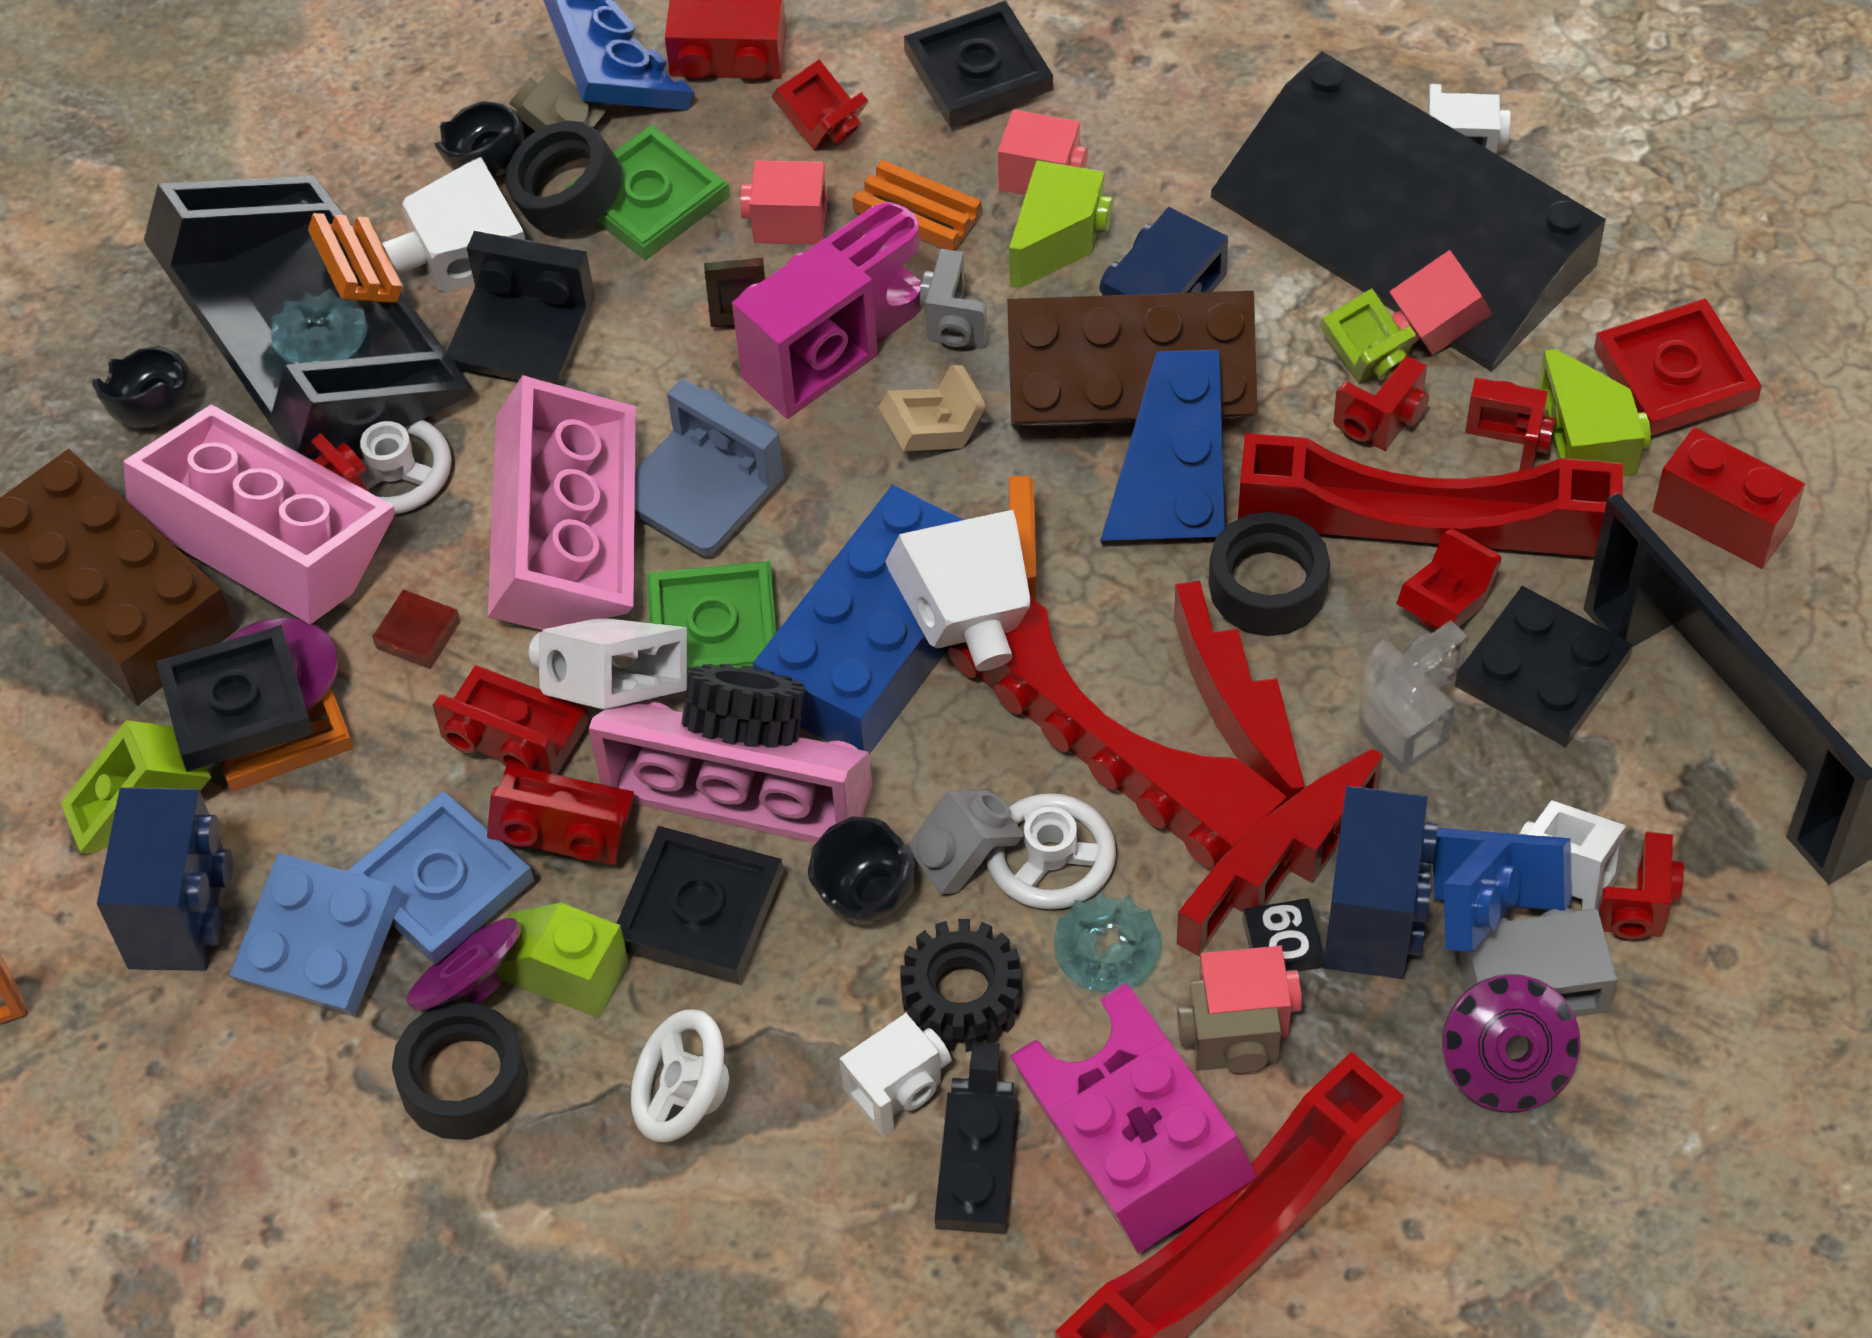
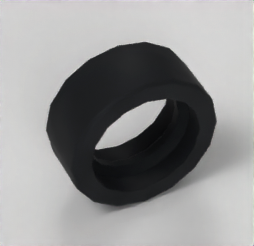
[505,120,622,235]
[1208,512,1330,635]
[392,1002,528,1139]

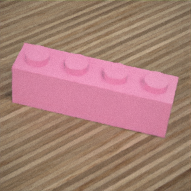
[487,375,636,630]
[123,404,394,625]
[589,702,872,843]

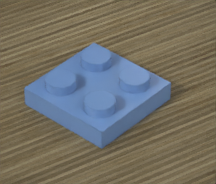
[347,791,534,965]
[229,853,403,1016]

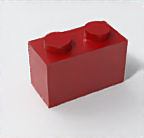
[664,0,787,79]
[1652,427,1805,569]

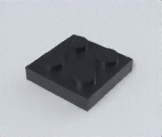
[904,0,1053,127]
[1455,585,1633,747]
[156,625,313,772]
[616,826,784,983]

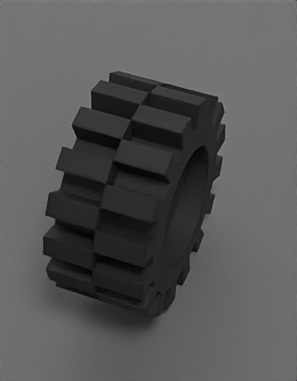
[681,664,806,747]
[900,919,1023,1052]

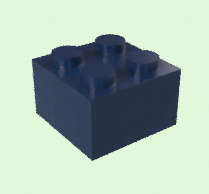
[1323,785,1438,979]
[97,787,233,971]

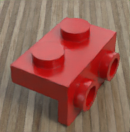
[432,665,590,775]
[487,764,634,865]

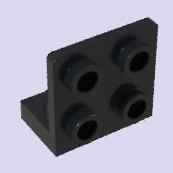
[446,231,595,385]

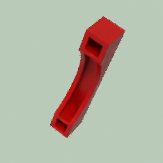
[1238,433,1624,557]
[948,597,1287,868]
[1055,1051,1404,1338]

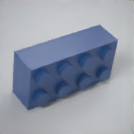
[753,484,964,755]

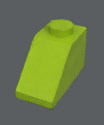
[1009,160,1113,288]
[1537,349,1651,477]
[60,720,211,854]
[495,902,629,1018]

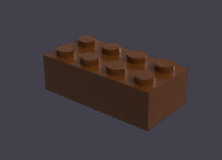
[1007,290,1258,425]
[0,448,236,706]

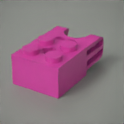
[732,202,922,419]
[1010,983,1257,1254]

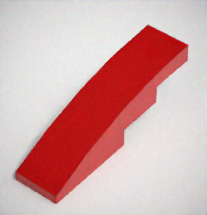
[1174,580,1305,801]
[1176,748,1383,956]

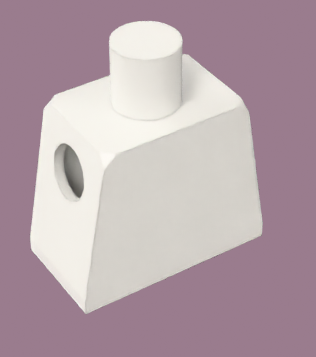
[381,157,525,292]
[885,510,1030,671]
[528,618,687,709]

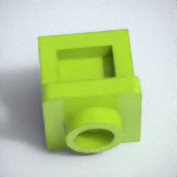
[1319,288,1416,384]

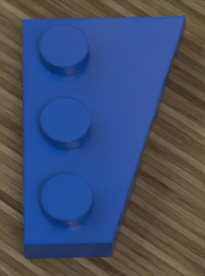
[543,0,694,110]
[1100,349,1225,541]

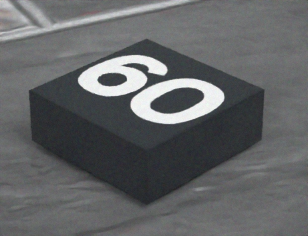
[1242,898,1324,971]

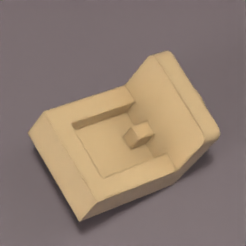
[878,365,985,451]

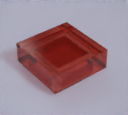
[372,589,461,669]

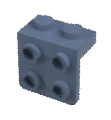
[635,378,784,556]

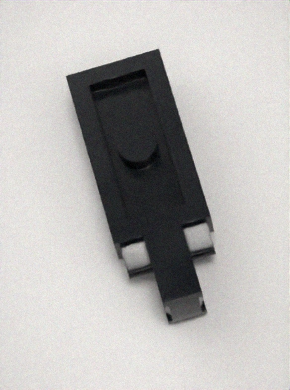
[934,1041,1017,1234]

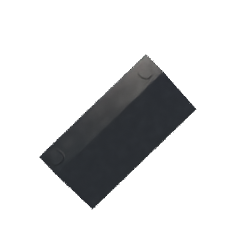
[1211,51,1606,372]
[144,175,472,459]
[1583,492,1872,885]

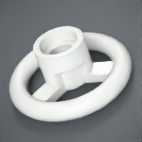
[354,420,452,514]
[985,793,1116,909]
[631,1009,729,1143]

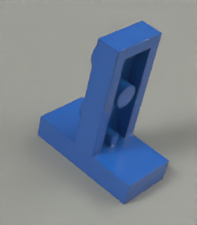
[1433,828,1572,952]

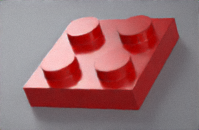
[1594,298,1762,436]

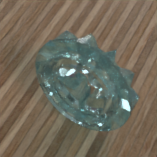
[271,289,367,364]
[1054,891,1161,992]

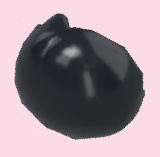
[434,101,524,178]
[92,346,192,428]
[808,816,915,925]

